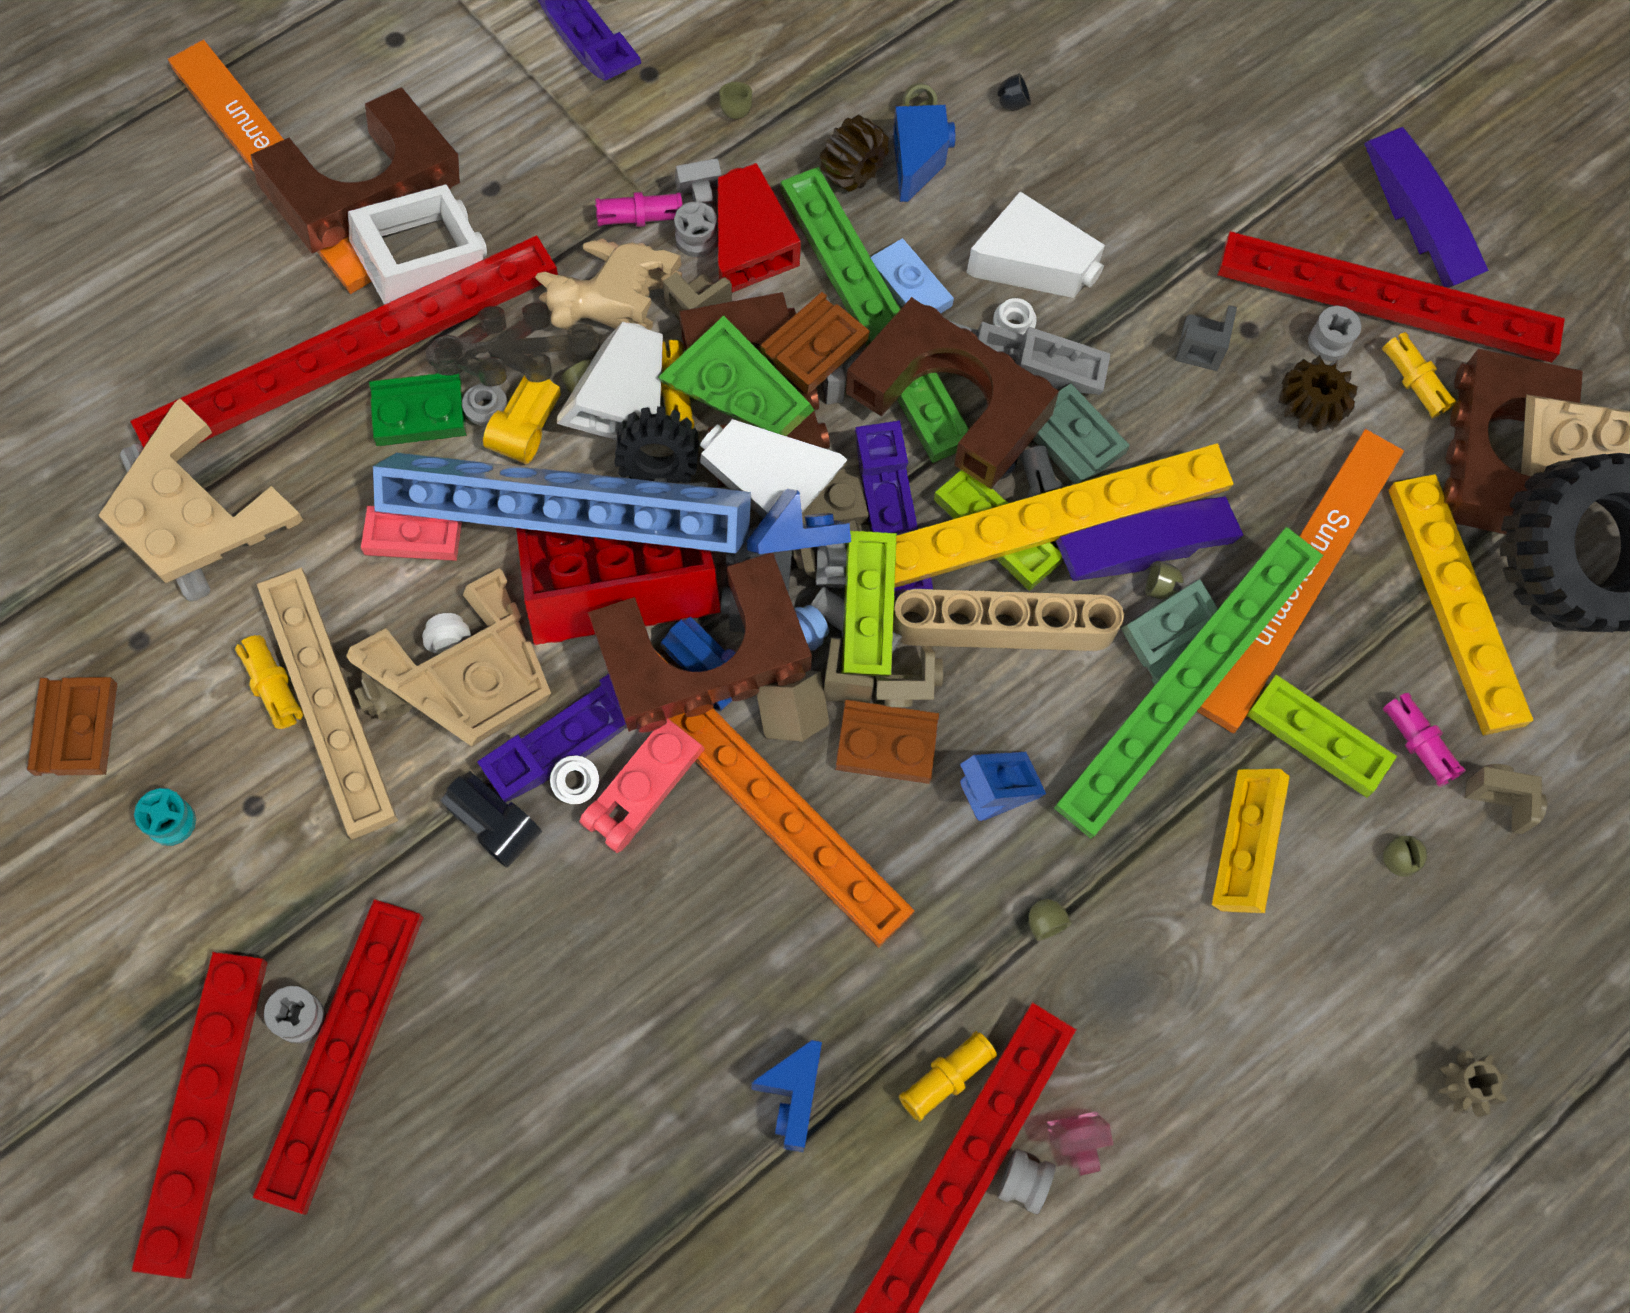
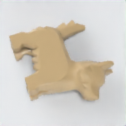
[536,239,682,330]

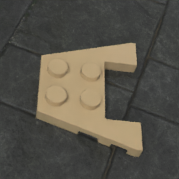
[99,399,303,583]
[346,568,551,746]

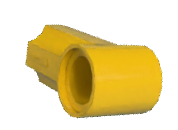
[483,371,561,464]

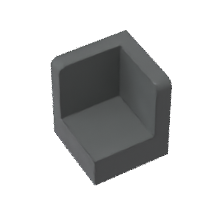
[1175,305,1237,371]

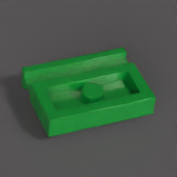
[369,371,467,447]

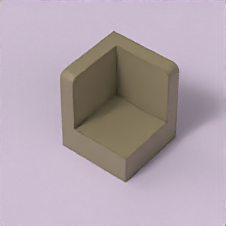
[663,272,732,321]
[824,638,874,703]
[756,670,829,742]

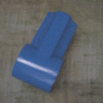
[661,617,736,712]

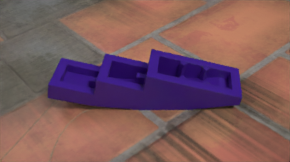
[1364,127,1489,288]
[1056,496,1244,581]

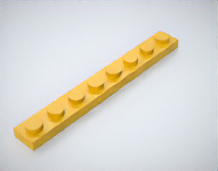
[894,443,1234,588]

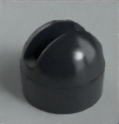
[998,73,1031,111]

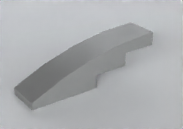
[950,321,1110,395]

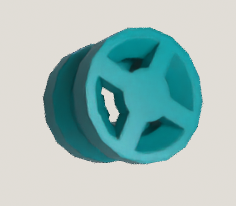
[134,788,196,846]

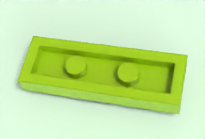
[934,470,1063,591]
[841,531,897,677]
[1246,675,1397,798]

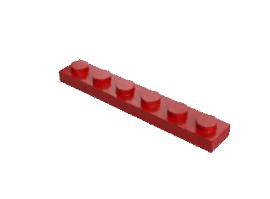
[131,952,268,1279]

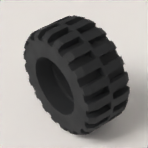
[1500,453,1630,633]

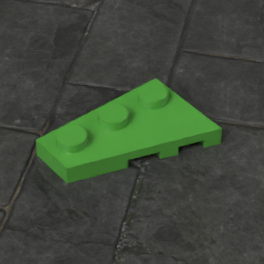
[658,316,814,436]

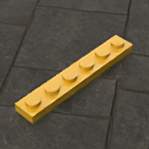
[1388,474,1534,736]

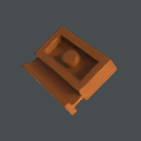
[760,292,870,395]
[27,677,117,776]
[835,700,939,784]

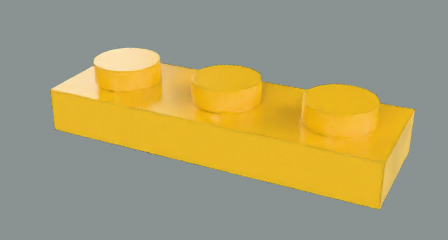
[1212,769,1290,913]

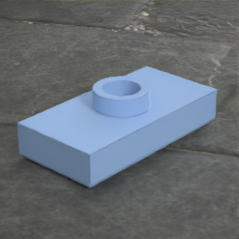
[870,238,954,313]

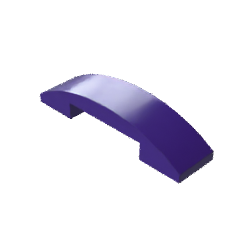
[538,0,641,81]
[855,420,933,601]
[477,674,627,802]

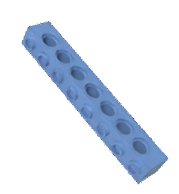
[373,453,751,553]

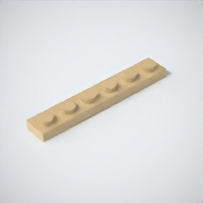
[256,567,398,840]

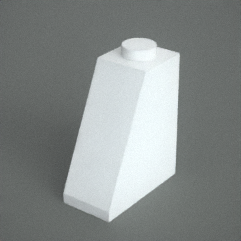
[966,192,1105,298]
[557,322,663,440]
[700,419,847,519]

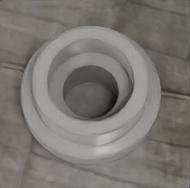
[462,383,508,427]

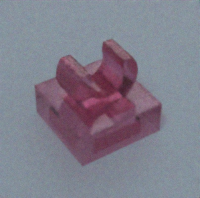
[1047,1111,1113,1176]

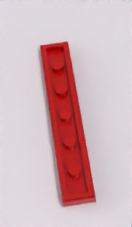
[252,899,424,1215]

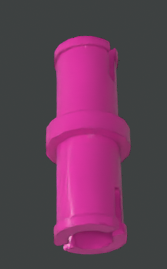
[595,192,682,227]
[1383,692,1466,787]

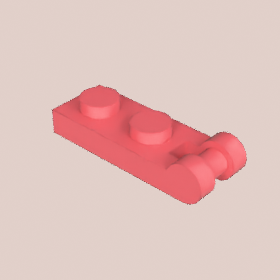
[579,719,705,853]

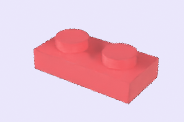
[361,506,462,561]

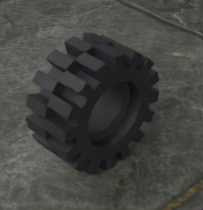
[614,406,699,483]

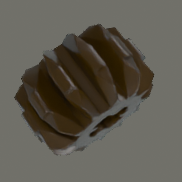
[819,114,889,192]
[1278,355,1358,433]

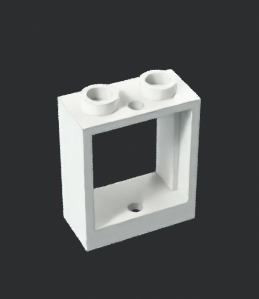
[348,184,487,305]

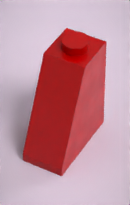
[718,163,801,293]

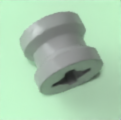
[674,202,718,257]
[1308,306,1361,361]
[264,986,325,1043]
[997,1148,1056,1215]

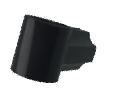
[440,771,542,868]

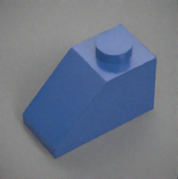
[893,105,955,202]

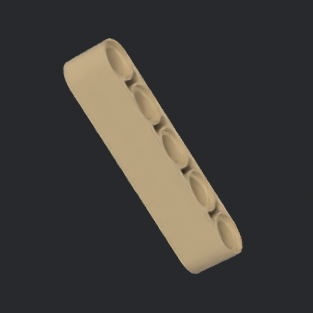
[893,589,1124,651]

